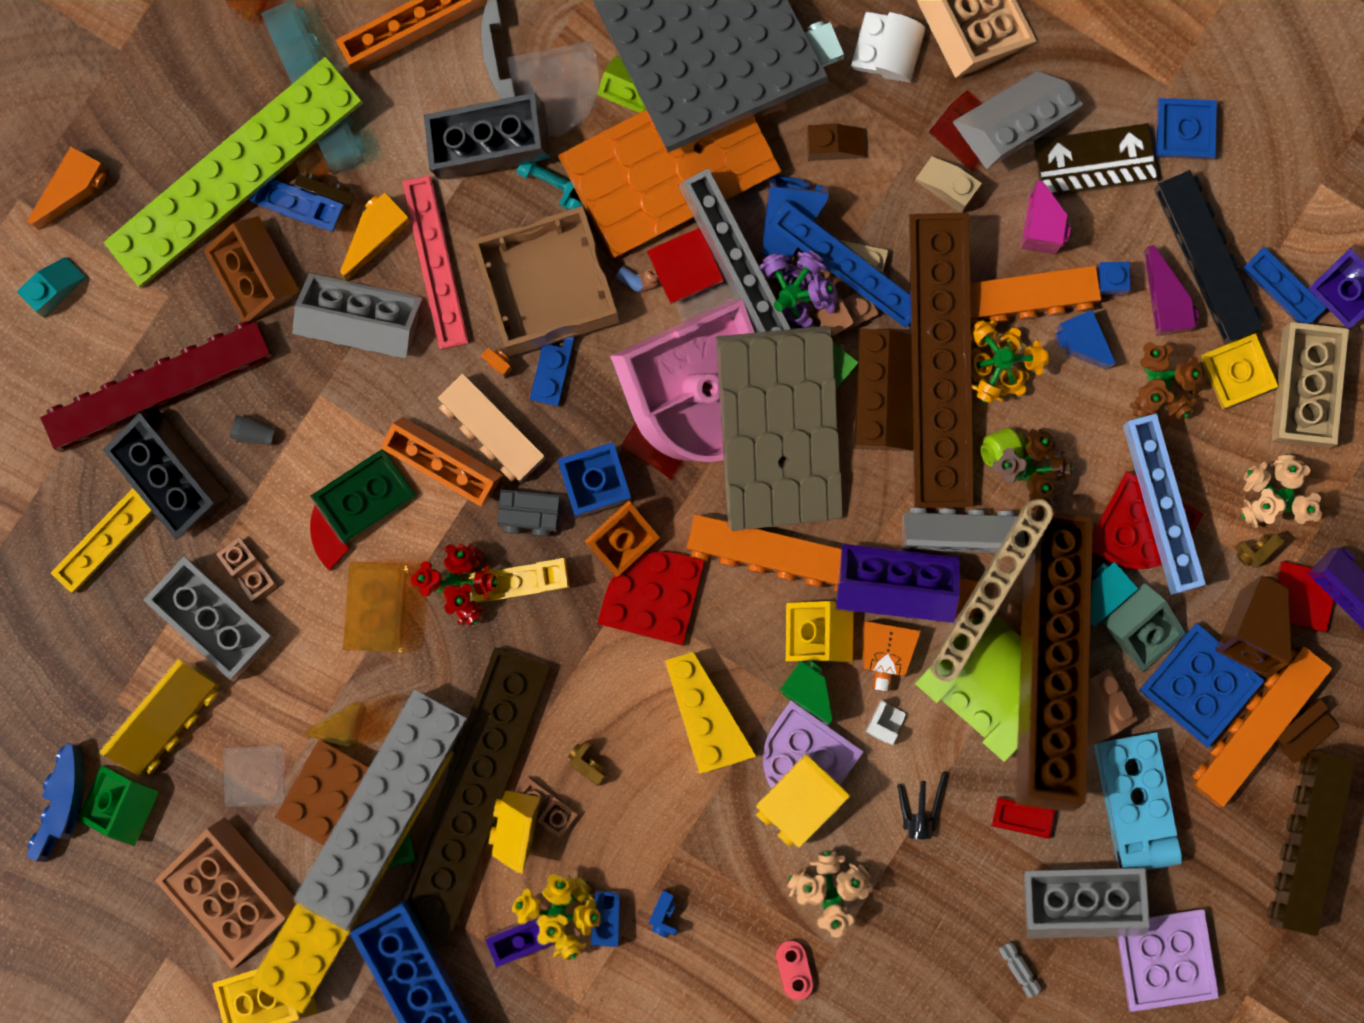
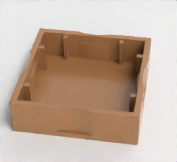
[471,206,619,357]

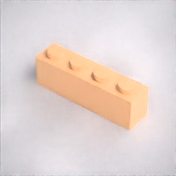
[438,373,546,483]

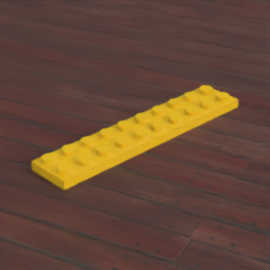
[249,751,454,1014]

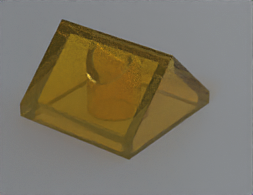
[305,701,366,748]

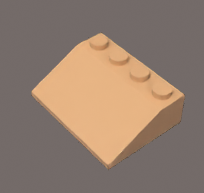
[916,0,1037,78]

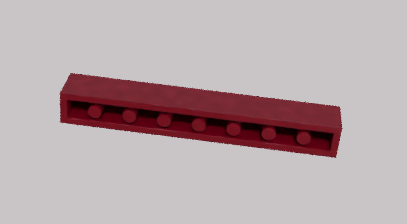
[40,321,274,452]

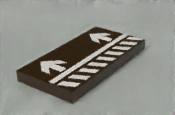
[1033,123,1158,196]

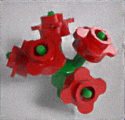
[411,543,499,627]

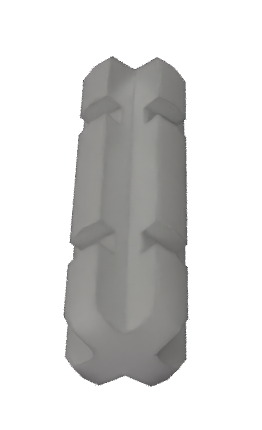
[999,942,1041,998]

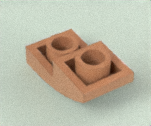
[216,537,278,604]
[517,777,578,838]

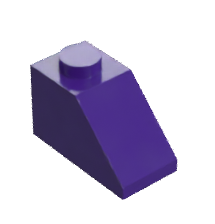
[484,916,552,968]

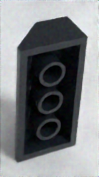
[103,408,230,540]

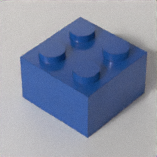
[557,442,631,519]

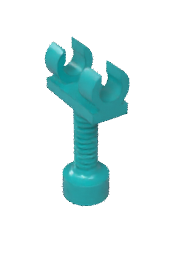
[516,161,584,211]

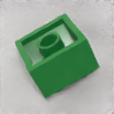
[778,660,832,725]
[77,765,159,846]

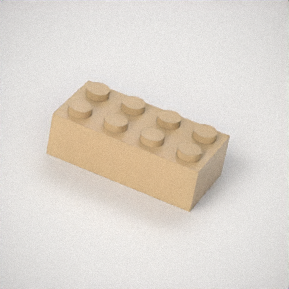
[1271,322,1349,449]

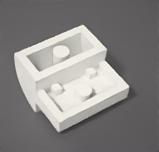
[851,12,926,83]

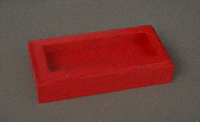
[991,797,1056,839]

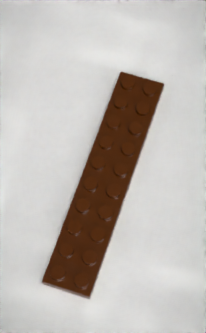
[909,213,974,508]

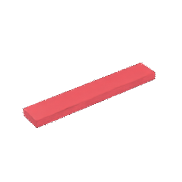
[402,175,469,350]

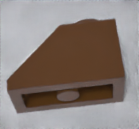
[806,123,866,161]

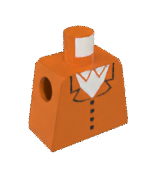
[862,621,920,692]

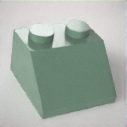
[1101,583,1186,672]

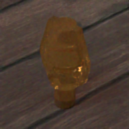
[294,145,331,178]

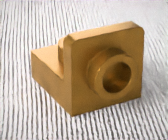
[1234,533,1284,568]
[568,741,605,786]

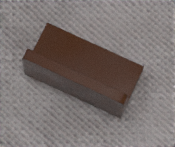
[1274,699,1338,763]

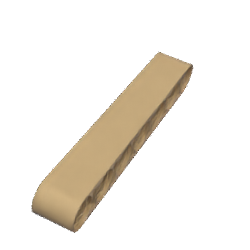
[930,500,1053,682]

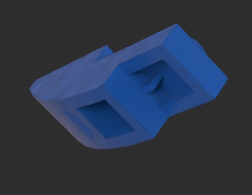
[26,743,84,862]

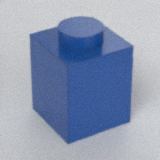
[1096,261,1130,297]

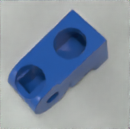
[591,890,619,947]

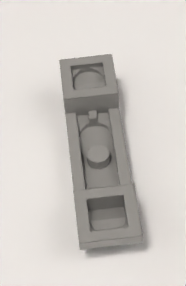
[481,0,515,99]

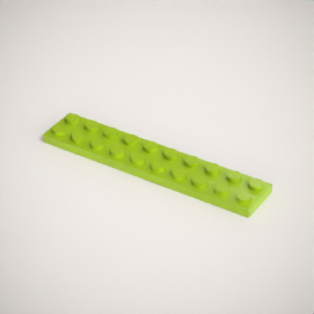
[103,57,363,288]

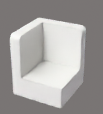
[865,700,906,745]

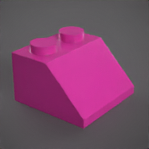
[1021,181,1071,255]

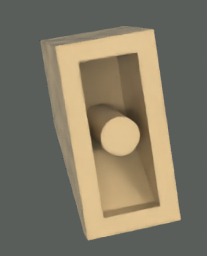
[915,157,982,213]

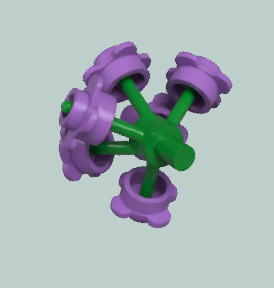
[759,251,838,329]

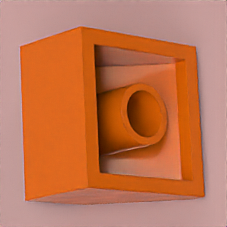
[585,501,660,577]

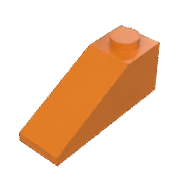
[27,147,107,230]

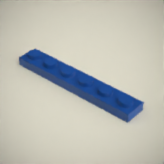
[768,200,911,328]

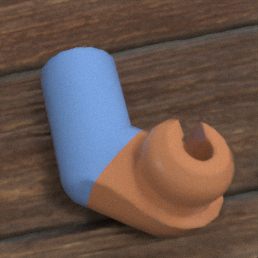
[615,266,659,292]

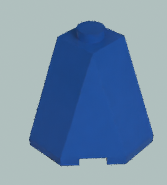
[761,175,829,258]

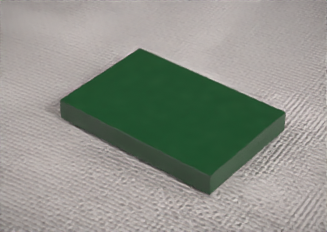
[310,449,416,545]

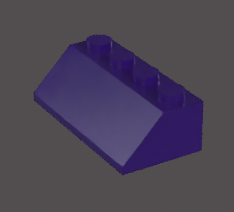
[836,544,960,623]
[1308,548,1364,630]

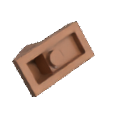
[813,292,878,338]

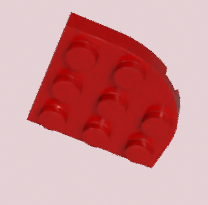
[1092,471,1204,570]
[597,552,704,646]

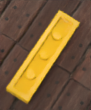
[51,488,153,594]

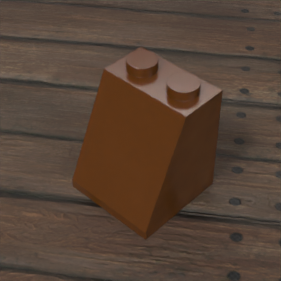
[1215,575,1291,678]

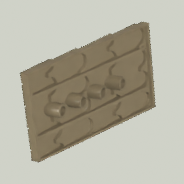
[716,326,842,531]

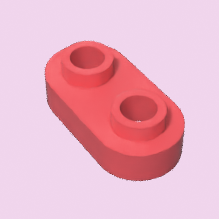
[776,940,813,1000]

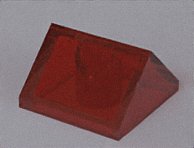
[928,90,982,171]

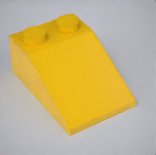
[212,969,319,1023]

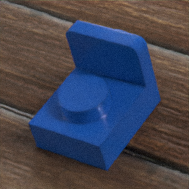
[648,890,678,938]

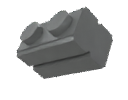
[497,490,560,537]

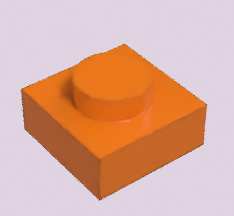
[481,347,512,379]

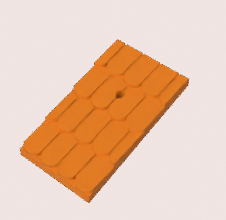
[558,110,781,259]

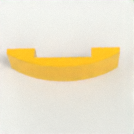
[460,558,569,603]

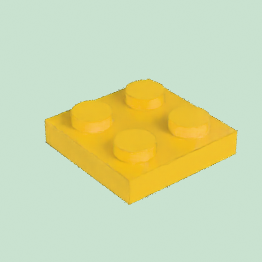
[1200,333,1278,410]

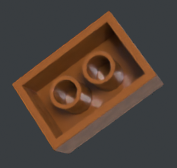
[274,739,370,846]

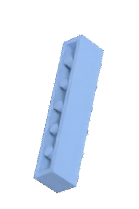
[1123,414,1206,595]

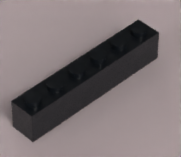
[1154,170,1263,345]

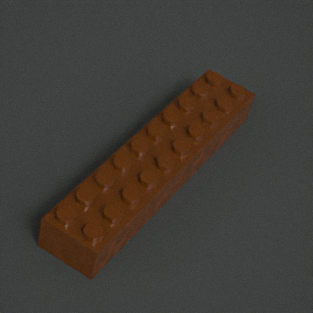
[1016,509,1093,812]

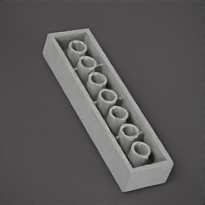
[293,690,466,932]

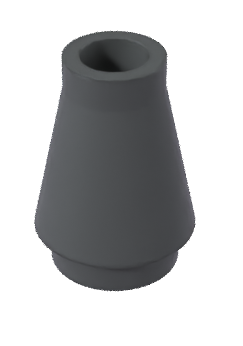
[230,415,275,446]

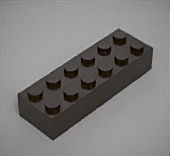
[1267,752,1356,936]

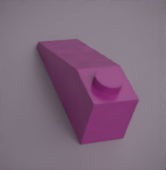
[1144,245,1199,336]

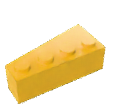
[665,652,756,774]

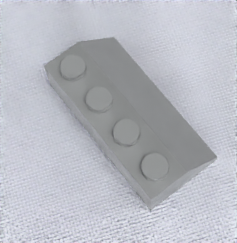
[953,71,1083,170]
[292,273,422,358]
[901,508,1025,553]

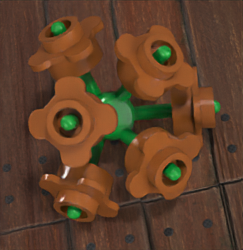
[1129,342,1205,420]

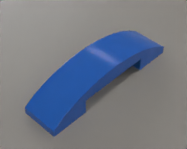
[247,179,345,232]

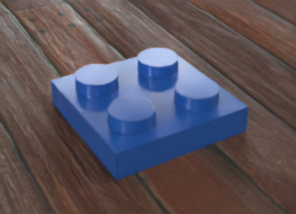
[1156,98,1217,159]

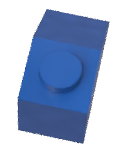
[1055,310,1115,370]

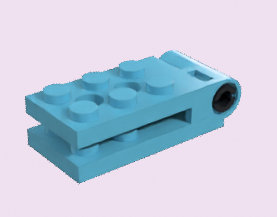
[1094,732,1181,871]

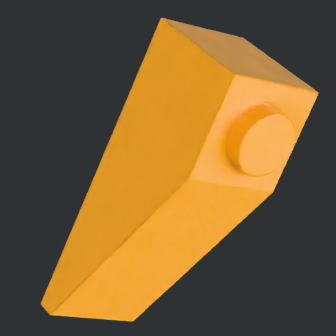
[340,192,411,281]

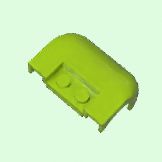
[915,616,1021,762]

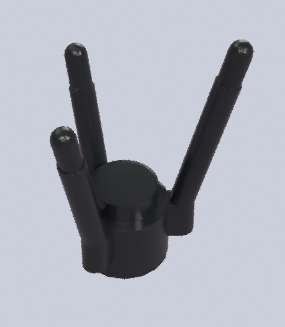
[897,771,948,839]

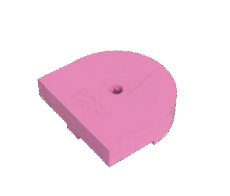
[610,300,755,462]

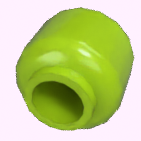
[980,428,1026,467]

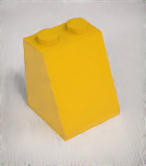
[755,754,850,848]

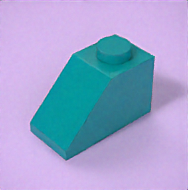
[16,257,86,318]
[1090,562,1138,629]

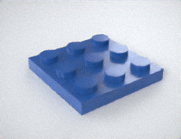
[1138,623,1265,748]

